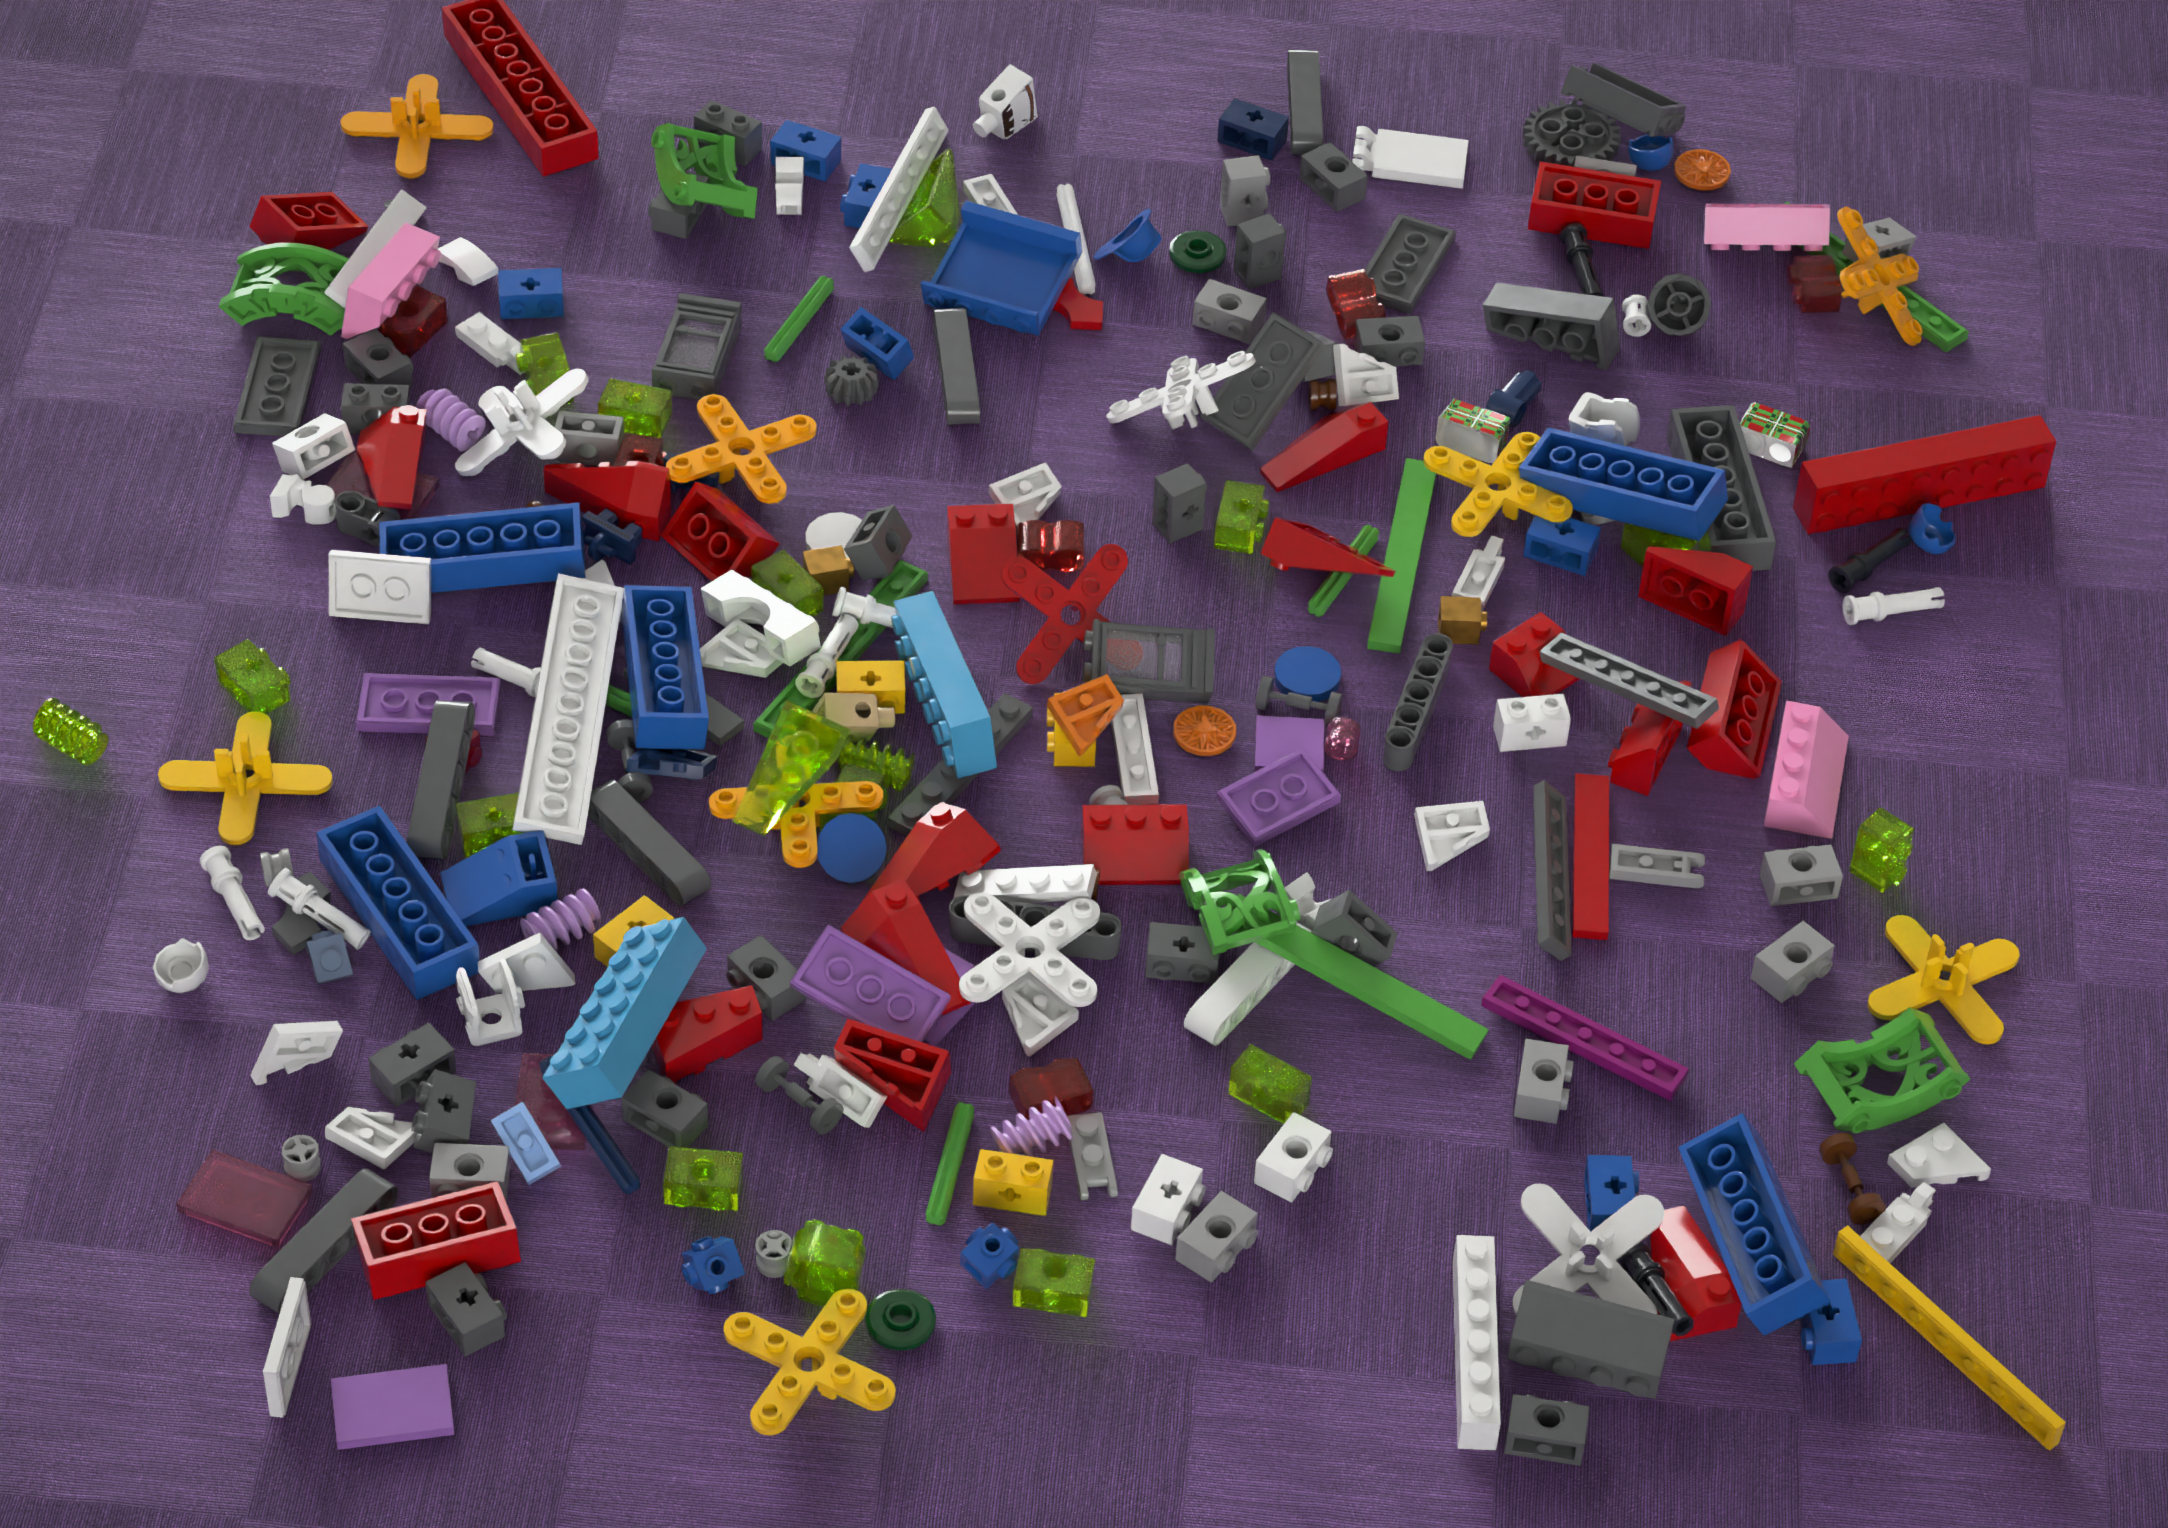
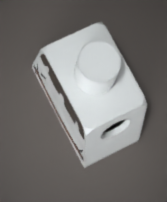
[973,64,1038,139]

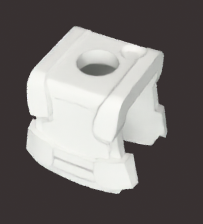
[1569,393,1640,446]
[456,959,525,1046]

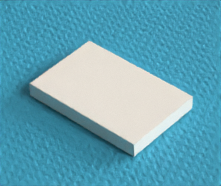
[328,550,431,624]
[263,1277,311,1418]

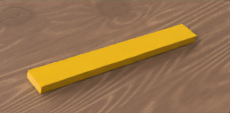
[1833,1225,2066,1451]

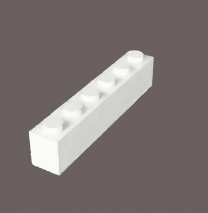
[1453,1235,1501,1450]

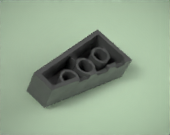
[1483,283,1620,371]

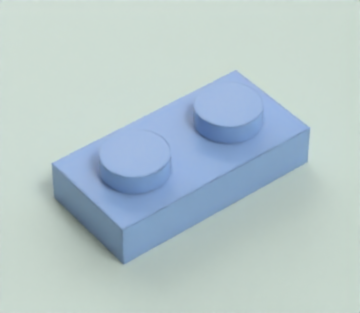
[491,1102,561,1185]

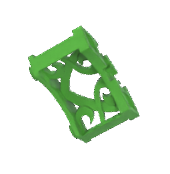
[651,123,758,219]
[218,243,349,336]
[1179,849,1300,955]
[1794,1007,1970,1133]

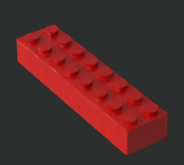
[442,0,599,177]
[1793,415,2057,535]

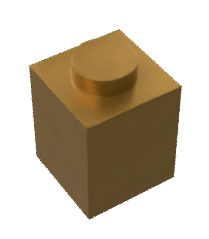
[803,545,854,598]
[1438,596,1487,645]

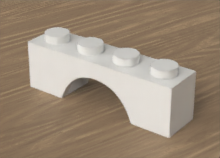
[701,570,821,667]

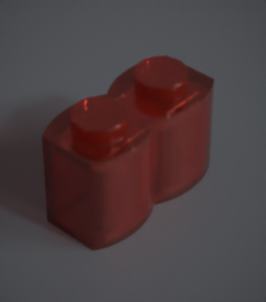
[1787,255,1842,313]
[1326,269,1386,339]
[1018,520,1084,572]
[1009,1058,1094,1120]

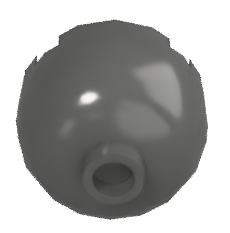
[1648,273,1711,337]

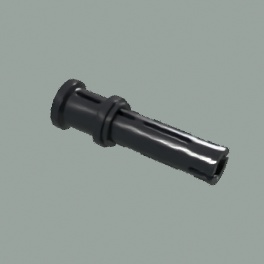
[1560,223,1604,297]
[1828,527,1911,593]
[1618,1242,1694,1336]

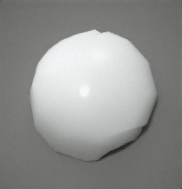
[153,938,209,993]

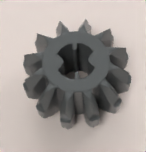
[824,354,878,407]

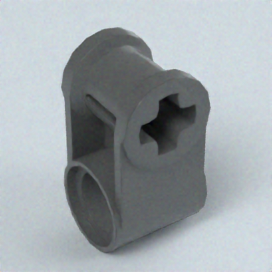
[335,491,401,546]

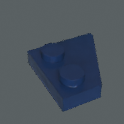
[626,748,717,780]

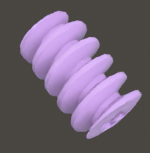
[416,388,486,452]
[520,888,601,951]
[989,1096,1073,1157]

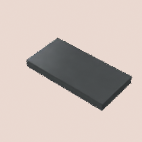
[1353,214,1456,315]
[1200,312,1326,451]
[233,337,321,436]

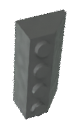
[1508,1280,1675,1399]

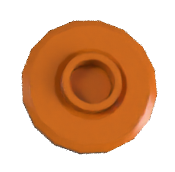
[1674,149,1731,190]
[1173,705,1236,756]

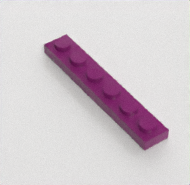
[1481,975,1689,1101]

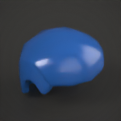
[1628,134,1674,172]
[1908,503,1956,555]

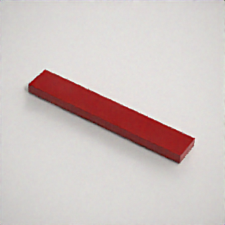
[1572,773,1609,940]

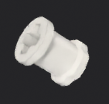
[1622,295,1651,337]

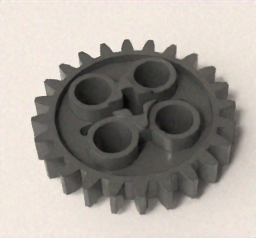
[1522,100,1621,167]

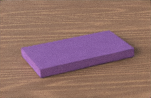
[356,673,501,736]
[790,924,951,1042]

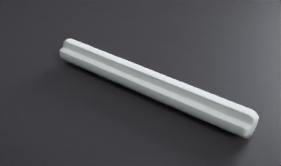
[1056,184,1096,295]

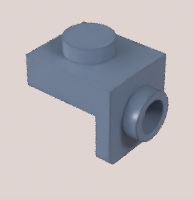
[305,930,353,985]

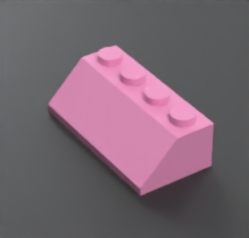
[1704,204,1830,251]
[341,223,441,339]
[1764,700,1849,839]

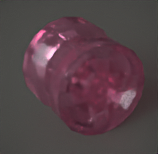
[1324,717,1361,760]

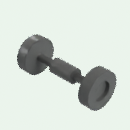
[1255,676,1343,727]
[606,719,653,803]
[755,1056,844,1135]

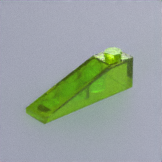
[889,148,960,248]
[732,700,850,836]

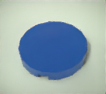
[1274,646,1342,702]
[817,813,887,883]

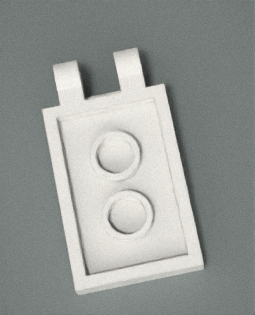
[1353,126,1468,189]

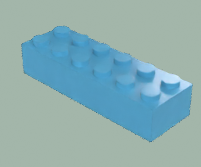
[891,591,997,779]
[542,917,707,1109]

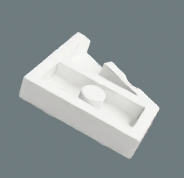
[1333,344,1399,406]
[1002,971,1079,1057]

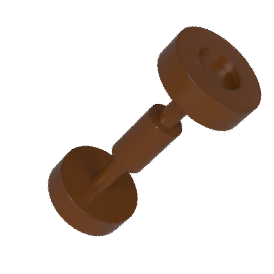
[1819,1133,1886,1225]

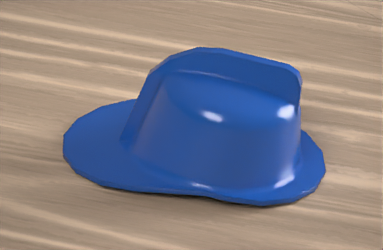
[1093,208,1162,262]

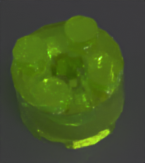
[784,1219,866,1306]

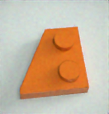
[1046,674,1124,756]

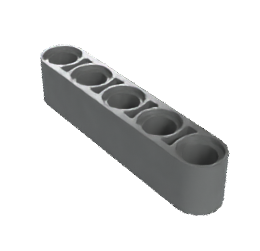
[1287,49,1323,155]
[933,308,980,425]
[1383,633,1453,772]
[407,700,475,859]
[588,779,712,906]
[949,895,1121,960]
[249,1168,399,1314]

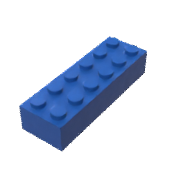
[1519,427,1728,541]
[379,503,586,593]
[621,585,709,750]
[316,805,480,1000]
[1678,1112,1830,1336]

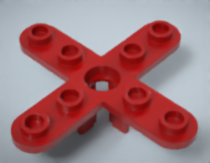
[1001,544,1143,685]

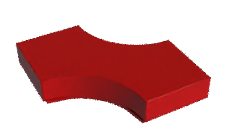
[1053,278,1103,330]

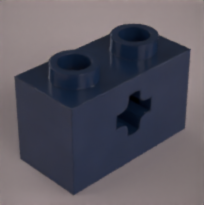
[1217,98,1289,161]

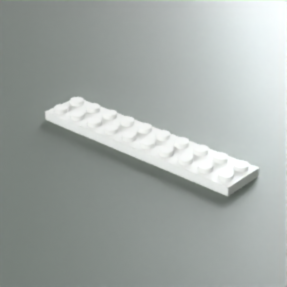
[512,573,624,845]

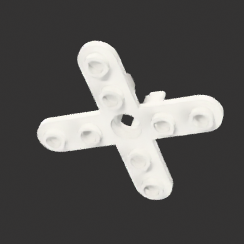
[1106,351,1256,429]
[455,369,588,476]
[959,892,1100,1007]
[1512,1184,1664,1315]

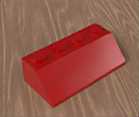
[1528,161,1661,249]
[1687,639,1782,779]
[351,1181,521,1300]

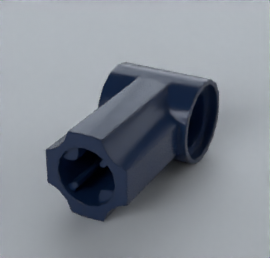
[1485,369,1542,428]

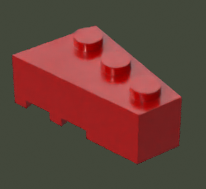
[651,985,763,1085]
[834,1019,951,1132]

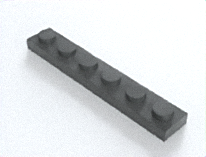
[1540,633,1719,729]
[888,693,1033,837]
[1533,780,1571,961]

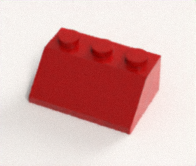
[660,482,780,581]
[1607,680,1692,796]
[1081,804,1189,885]

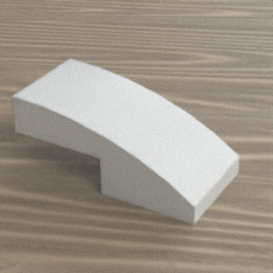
[438,237,499,286]

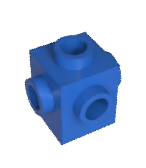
[960,1222,1019,1290]
[681,1236,745,1294]

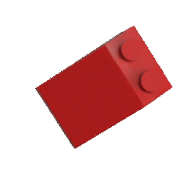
[249,192,369,250]
[947,503,1020,604]
[1638,546,1753,636]

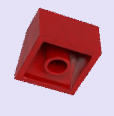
[1489,612,1580,697]

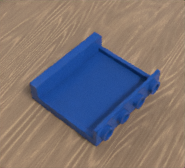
[921,201,1082,336]

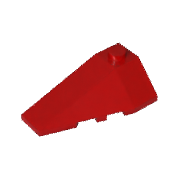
[858,802,1001,907]
[1650,1206,1742,1342]

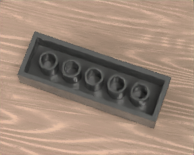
[1666,405,1776,571]

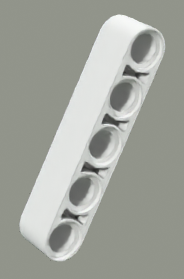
[1184,922,1314,1046]

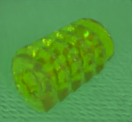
[33,697,109,765]
[838,733,915,792]

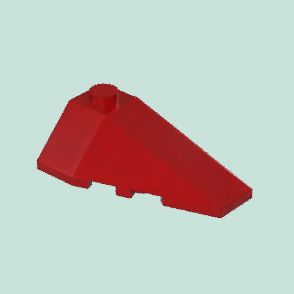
[1260,402,1389,493]
[356,405,427,510]
[543,461,671,542]
[1260,517,1396,577]
[840,879,971,1016]

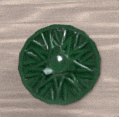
[1169,230,1227,273]
[865,1289,936,1351]

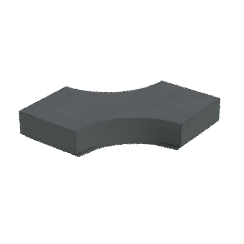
[272,872,331,955]

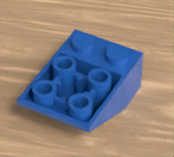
[440,830,558,926]

